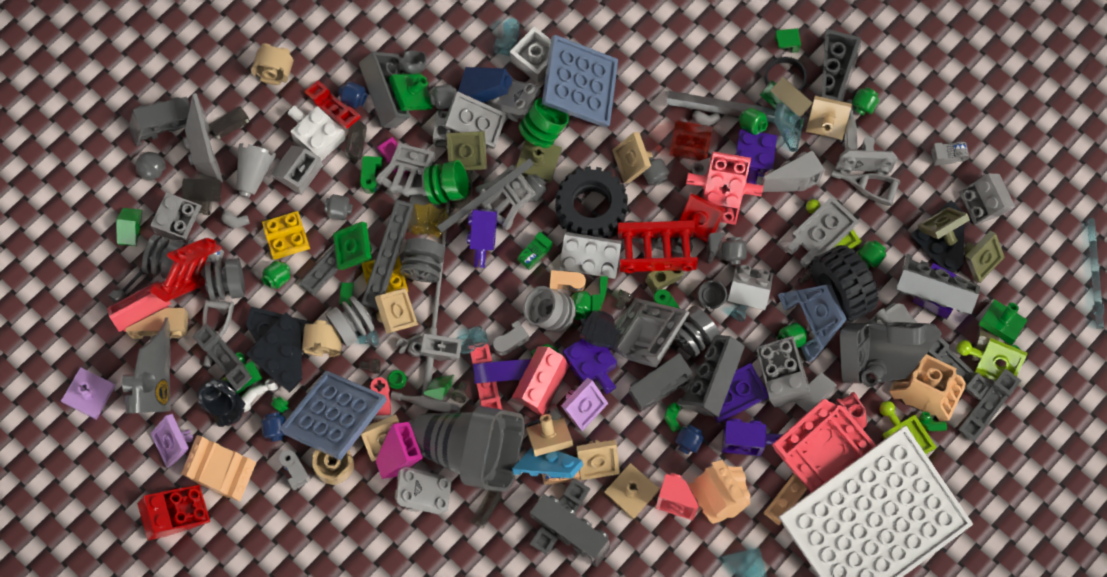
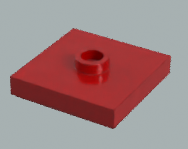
[679,193,726,242]

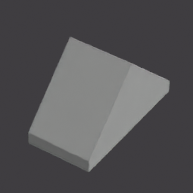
[421,333,462,361]

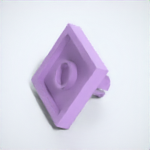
[61,367,116,420]
[561,378,608,431]
[151,414,193,468]

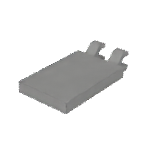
[786,196,859,268]

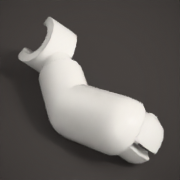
[241,379,278,412]

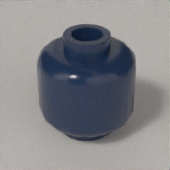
[338,82,368,109]
[261,412,286,442]
[675,424,704,455]

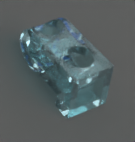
[494,18,519,56]

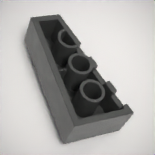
[822,29,861,102]

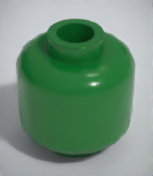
[851,87,879,116]
[739,108,768,135]
[858,240,887,268]
[262,261,290,289]
[571,291,592,321]
[777,323,807,348]

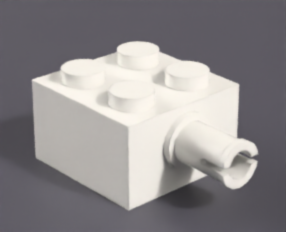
[510,26,551,83]
[288,106,346,161]

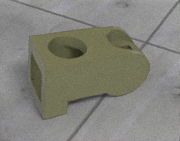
[645,270,685,295]

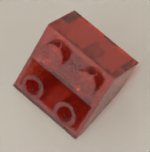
[669,120,712,161]

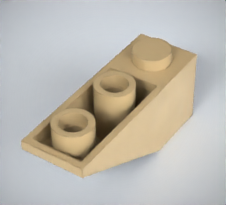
[126,308,188,339]

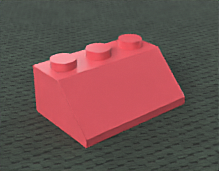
[107,281,171,332]
[512,346,570,416]
[655,473,699,521]

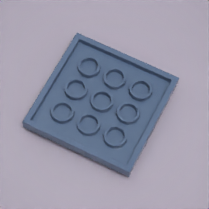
[542,35,618,128]
[280,370,387,460]

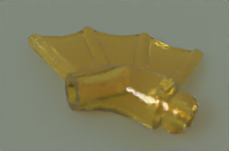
[412,203,450,238]

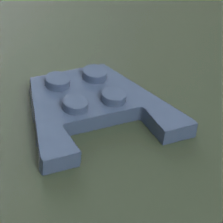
[778,285,847,362]

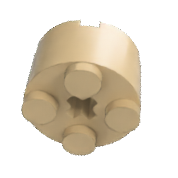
[251,43,293,85]
[302,320,342,357]
[312,449,354,485]

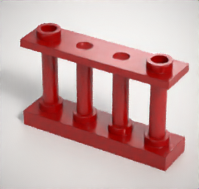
[617,221,698,273]
[150,237,222,302]

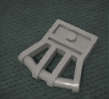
[376,143,435,197]
[475,165,536,230]

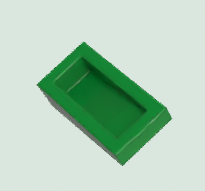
[339,282,354,307]

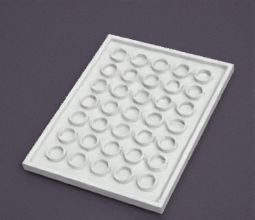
[778,426,973,577]

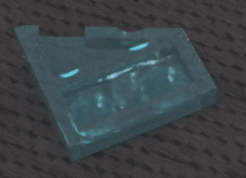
[774,103,804,152]
[722,548,767,577]

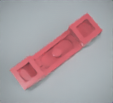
[469,344,502,410]

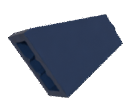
[458,67,512,103]

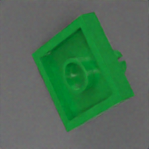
[389,74,434,111]
[333,221,372,270]
[978,299,1027,346]

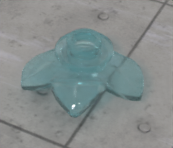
[457,326,488,354]

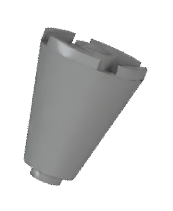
[236,143,276,198]

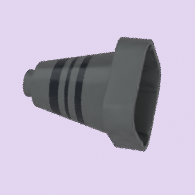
[409,406,525,492]

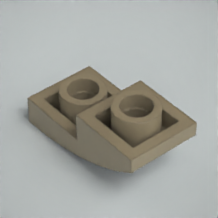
[771,77,813,117]

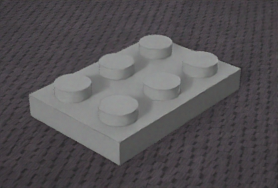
[443,91,507,149]
[559,232,622,279]

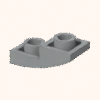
[795,373,837,412]

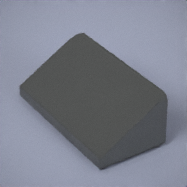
[706,233,724,264]

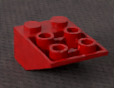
[137,485,210,541]

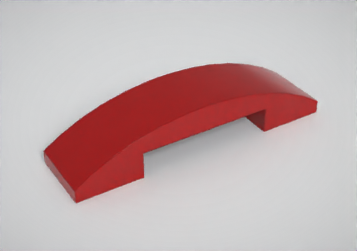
[304,80,361,129]

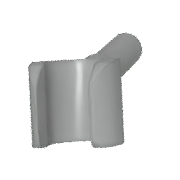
[395,334,421,354]

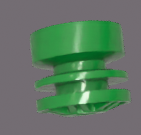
[519,98,569,148]
[423,160,469,205]

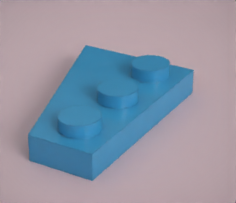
[512,447,583,479]

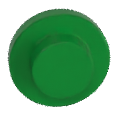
[387,370,407,389]
[271,395,289,413]

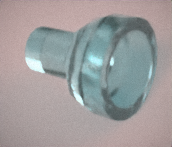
[731,305,749,322]
[359,331,379,346]

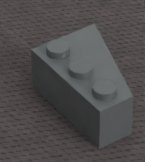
[129,97,190,146]
[628,353,693,412]

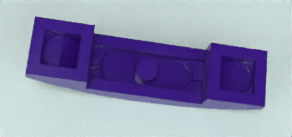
[473,359,531,384]

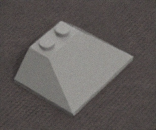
[184,93,223,183]
[609,298,689,368]

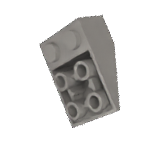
[761,150,824,192]
[756,336,812,408]

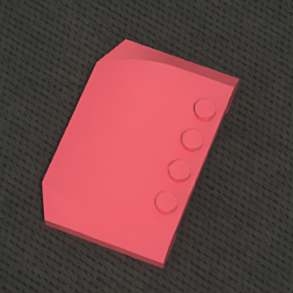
[772,399,876,493]

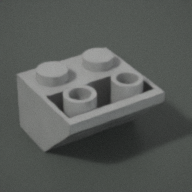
[270,146,323,195]
[959,174,1015,225]
[150,192,202,240]
[728,265,773,310]

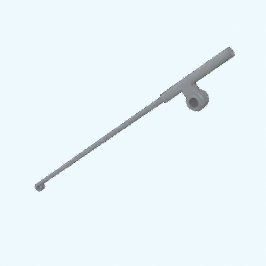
[408,200,450,396]

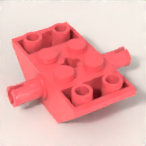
[686,151,763,225]

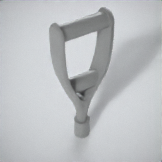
[845,100,857,150]
[831,170,900,206]
[202,298,234,367]
[391,391,460,413]

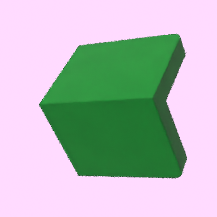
[774,28,801,53]

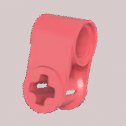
[371,377,391,416]
[836,392,867,429]

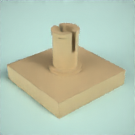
[806,96,852,140]
[612,132,653,183]
[375,288,418,334]
[526,414,573,456]
[361,415,399,462]
[576,440,620,480]
[604,463,660,519]

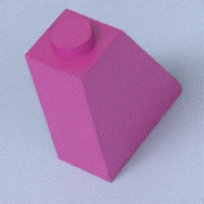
[376,422,423,479]

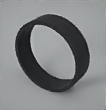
[765,57,807,91]

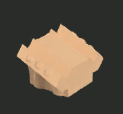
[889,354,966,421]
[181,435,256,501]
[688,460,751,524]

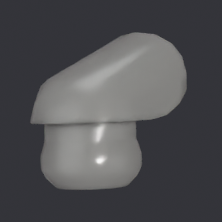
[692,111,721,127]
[221,211,250,229]

